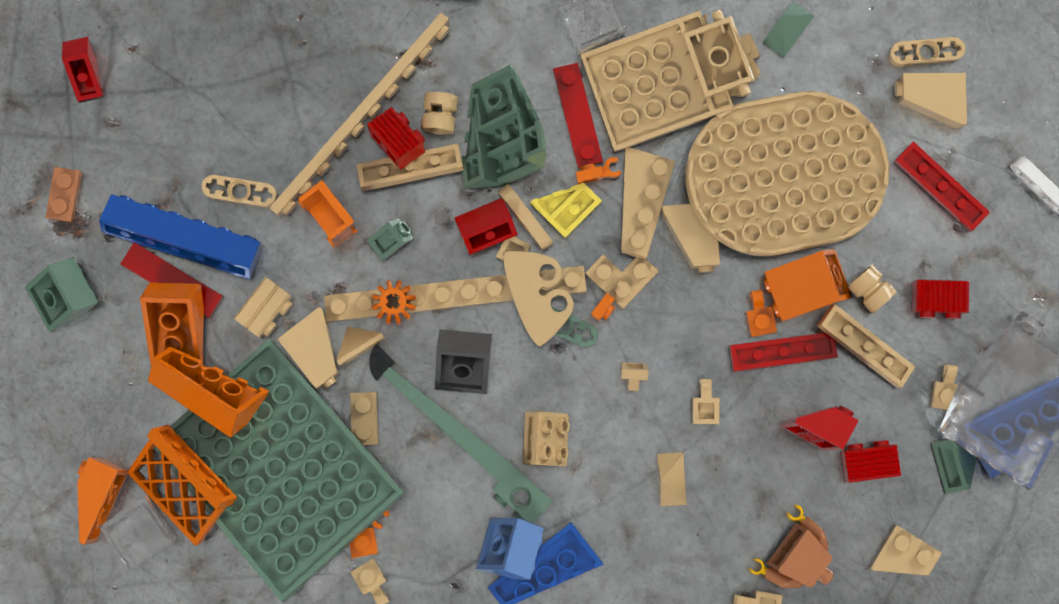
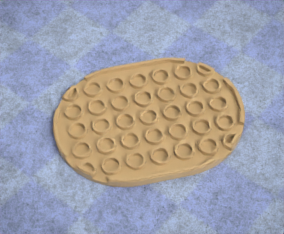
[685,91,889,256]

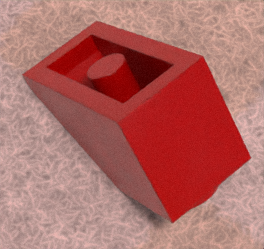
[62,37,103,102]

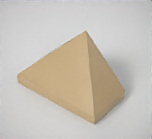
[336,327,386,367]
[657,452,687,506]

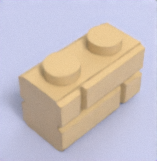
[234,277,293,339]

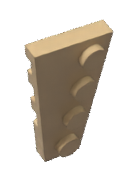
[621,147,675,260]

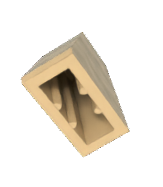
[894,73,967,129]
[661,204,720,273]
[278,307,339,390]

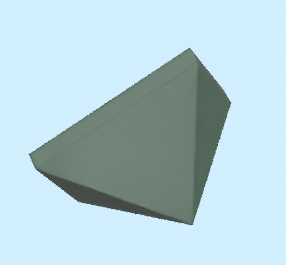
[763,1,814,58]
[931,437,977,494]

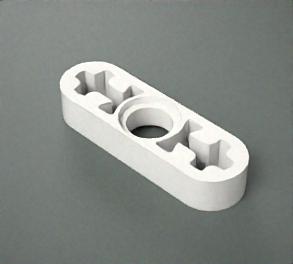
[1010,155,1059,215]

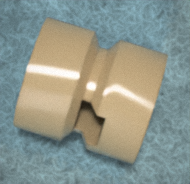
[421,91,458,134]
[847,264,897,314]

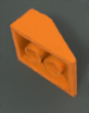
[140,283,204,365]
[77,457,128,545]

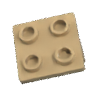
[523,411,570,466]

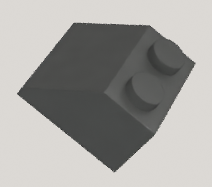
[435,329,492,394]

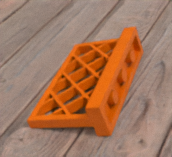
[127,425,237,546]

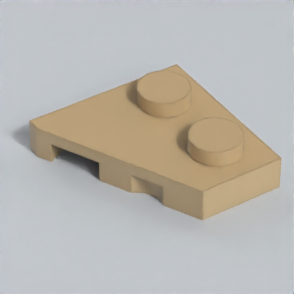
[869,525,942,576]

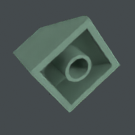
[25,257,98,332]

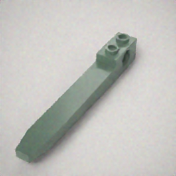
[382,367,553,524]

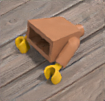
[749,505,833,588]

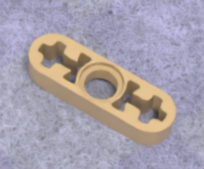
[888,37,965,67]
[202,175,278,208]
[497,184,553,251]

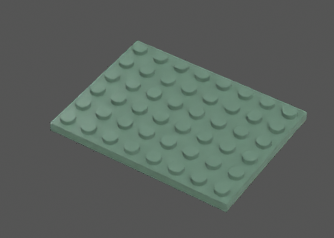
[154,339,405,603]

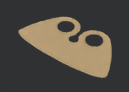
[504,251,574,346]

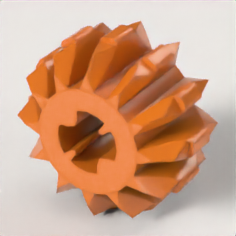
[372,280,416,325]

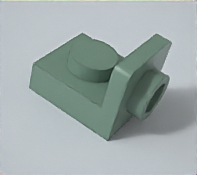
[367,218,414,261]

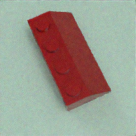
[780,406,859,451]

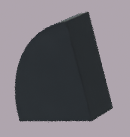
[369,344,395,381]

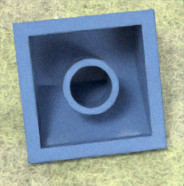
[476,518,544,580]

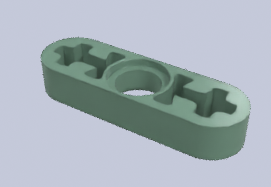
[552,307,598,348]

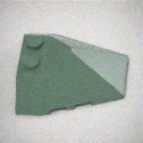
[462,65,547,189]

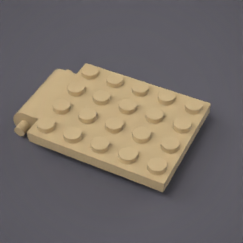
[580,10,755,152]

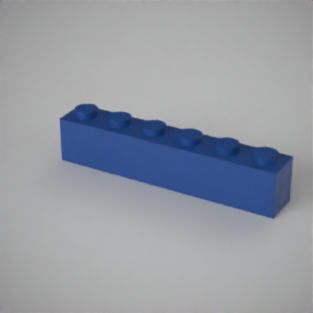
[99,194,261,280]

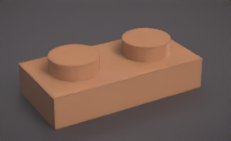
[45,167,82,223]

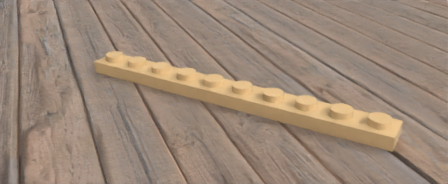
[270,12,450,218]
[324,266,587,322]

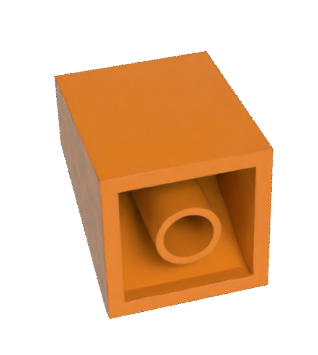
[764,249,853,321]

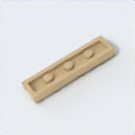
[356,143,464,192]
[817,304,915,389]

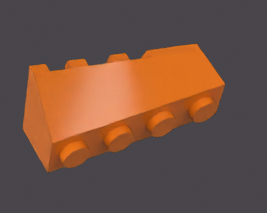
[148,347,269,438]

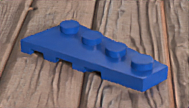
[487,522,604,604]

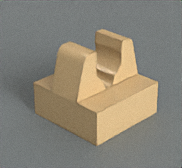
[620,362,648,391]

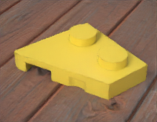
[530,183,602,239]

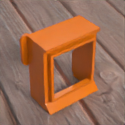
[298,180,358,249]

